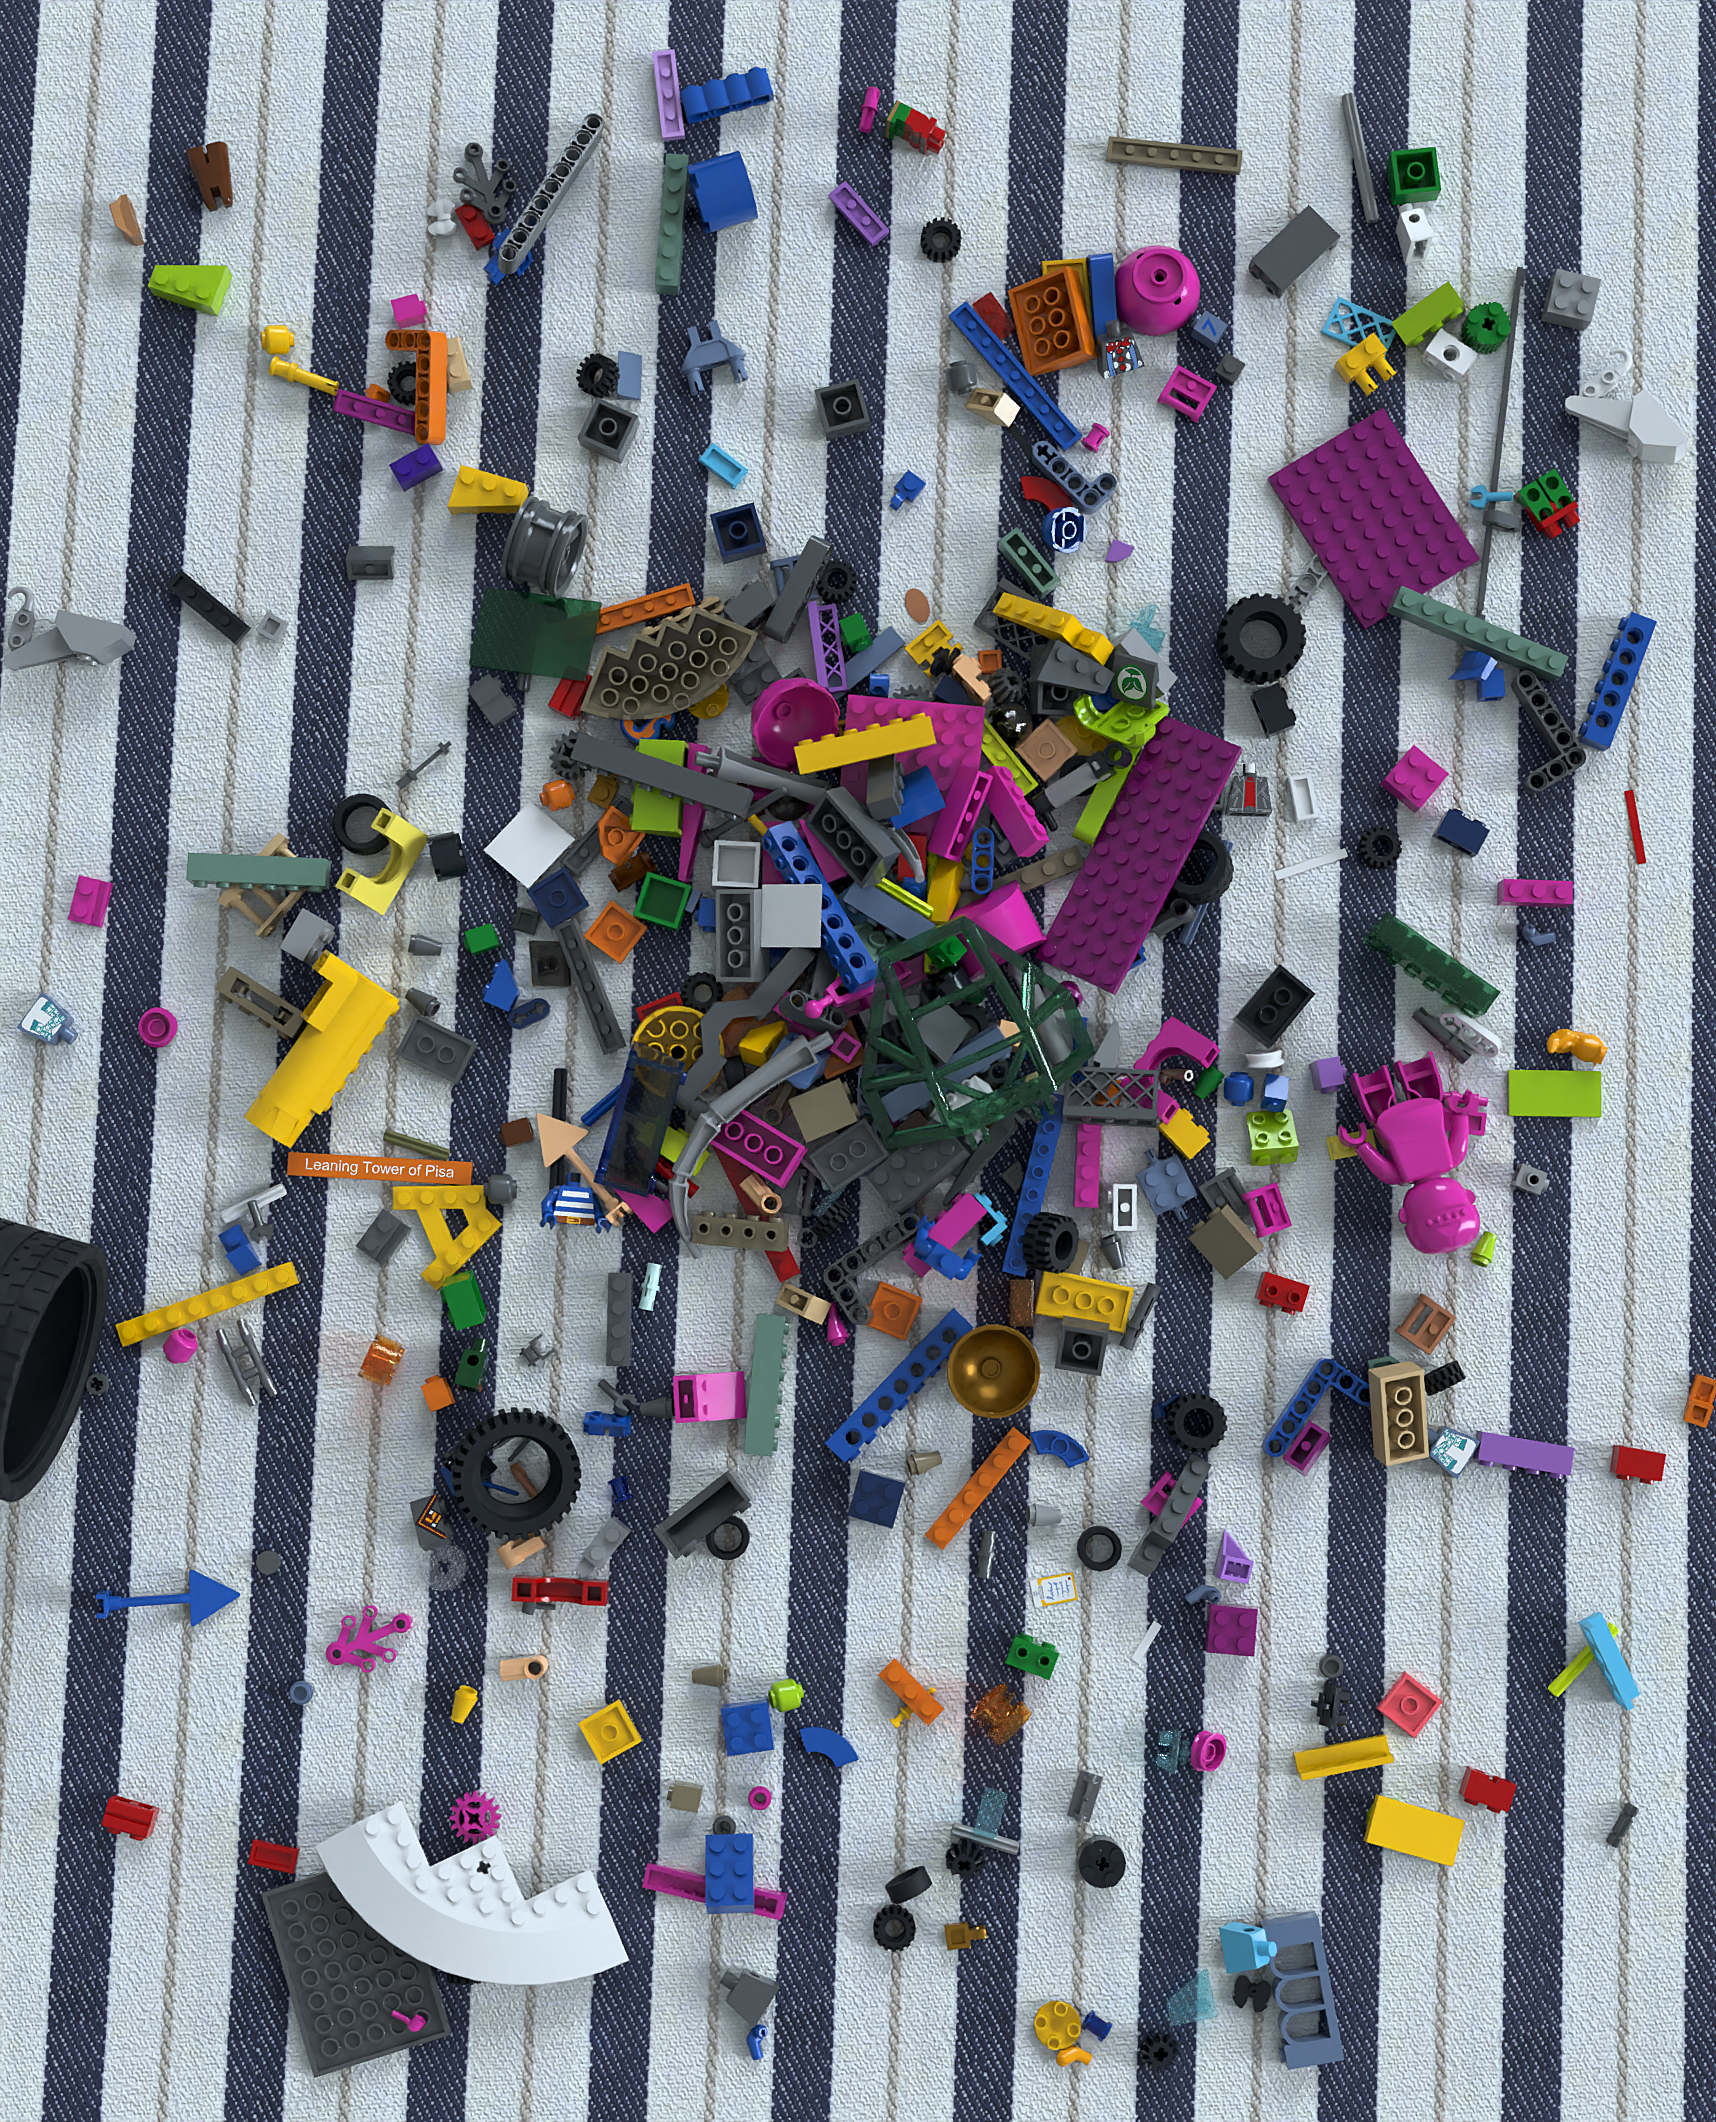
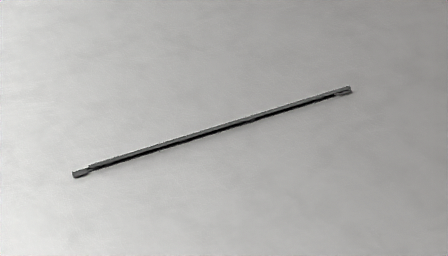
[1476,267,1525,621]

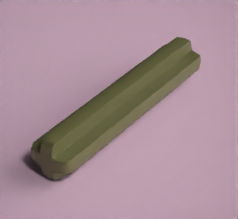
[383,1130,450,1161]

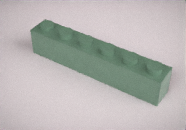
[655,153,690,296]
[186,853,331,893]
[744,1314,790,1456]

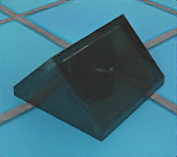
[529,940,571,990]

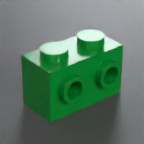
[1004,1632,1059,1680]

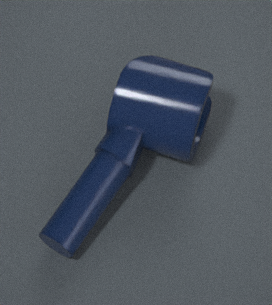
[1151,1393,1180,1419]

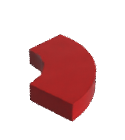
[1020,476,1074,512]

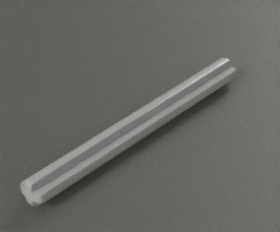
[1342,93,1379,223]

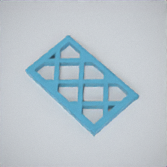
[1321,297,1396,358]

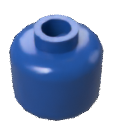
[1224,1072,1254,1106]

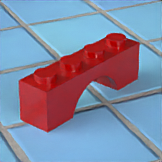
[511,1575,609,1606]

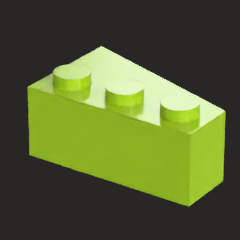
[1391,281,1466,348]

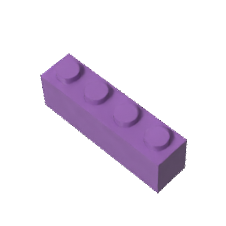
[1473,1431,1575,1479]

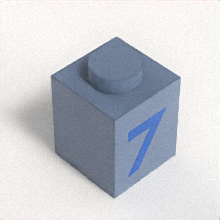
[1191,310,1228,350]

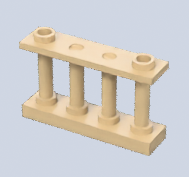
[217,832,307,939]

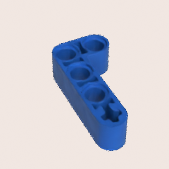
[1086,253,1117,346]

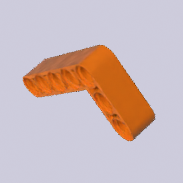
[385,329,448,445]

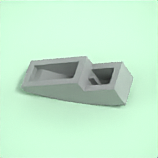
[1090,1020,1120,1095]

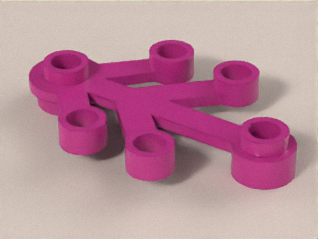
[326,1605,412,1673]

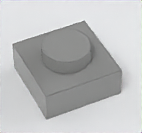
[256,611,289,643]

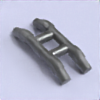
[215,1319,278,1407]

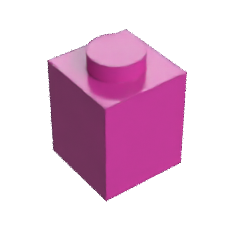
[391,293,428,329]

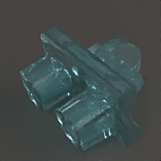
[1155,1727,1191,1774]

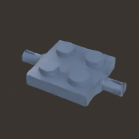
[1135,1148,1197,1222]

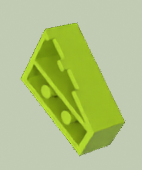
[148,265,233,317]

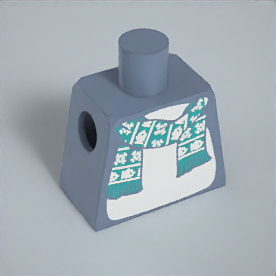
[17,992,78,1045]
[1427,1425,1481,1479]

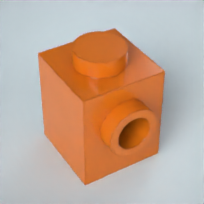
[420,1375,456,1412]

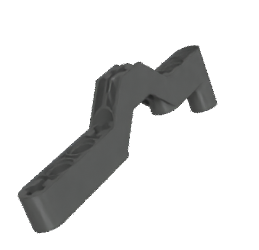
[666,947,817,1121]

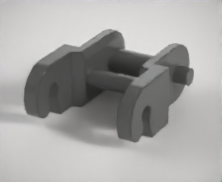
[519,1334,555,1367]

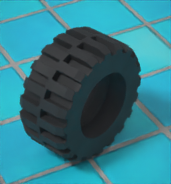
[1216,593,1306,685]

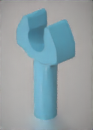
[1470,485,1514,510]

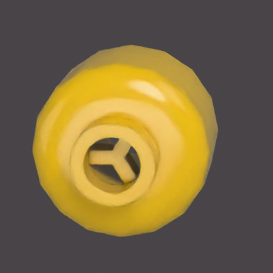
[260,325,294,355]

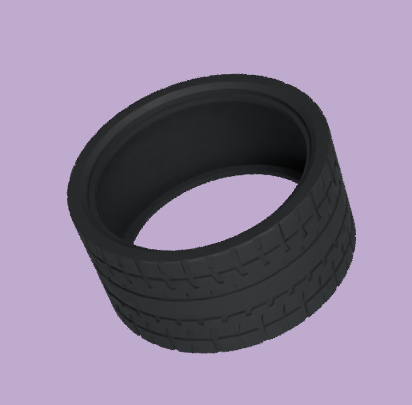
[0,1218,108,1502]

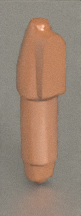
[510,1462,538,1498]

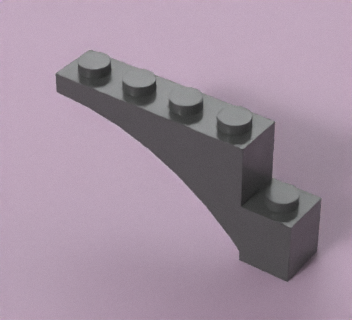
[1127,1453,1212,1577]

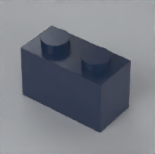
[1432,808,1490,858]

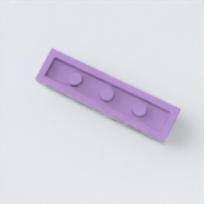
[652,49,685,141]

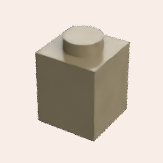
[667,1780,703,1813]

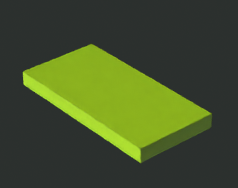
[1507,1070,1601,1118]

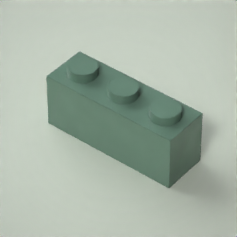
[998,527,1060,599]

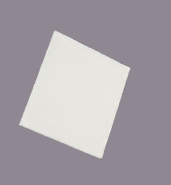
[484,801,575,889]
[761,884,822,947]

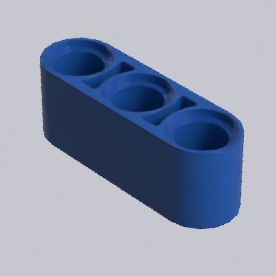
[971,827,995,895]

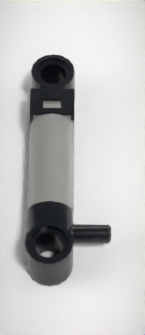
[1025,743,1133,832]

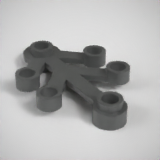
[453,142,517,225]

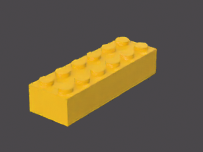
[794,713,936,775]

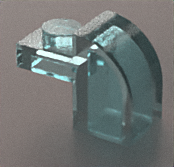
[1129,603,1166,654]

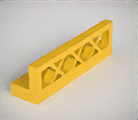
[1293,1734,1394,1781]

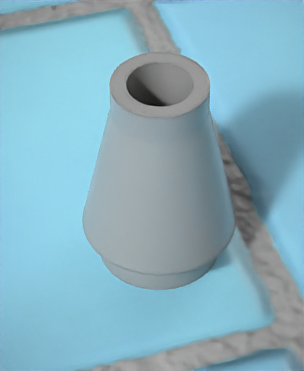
[1026,1503,1061,1527]

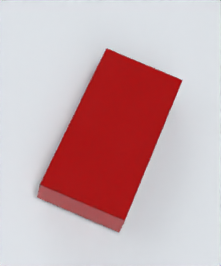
[248,1839,300,1874]

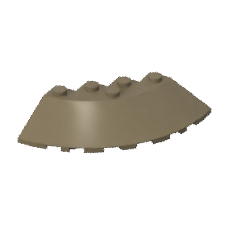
[580,606,758,720]

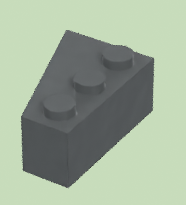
[1028,639,1115,696]

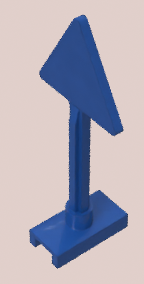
[96,1569,240,1626]

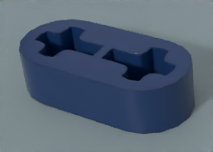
[508,998,551,1030]

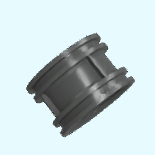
[501,496,588,599]

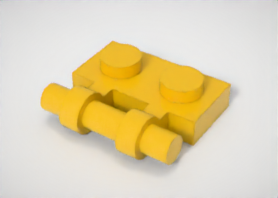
[904,619,964,678]

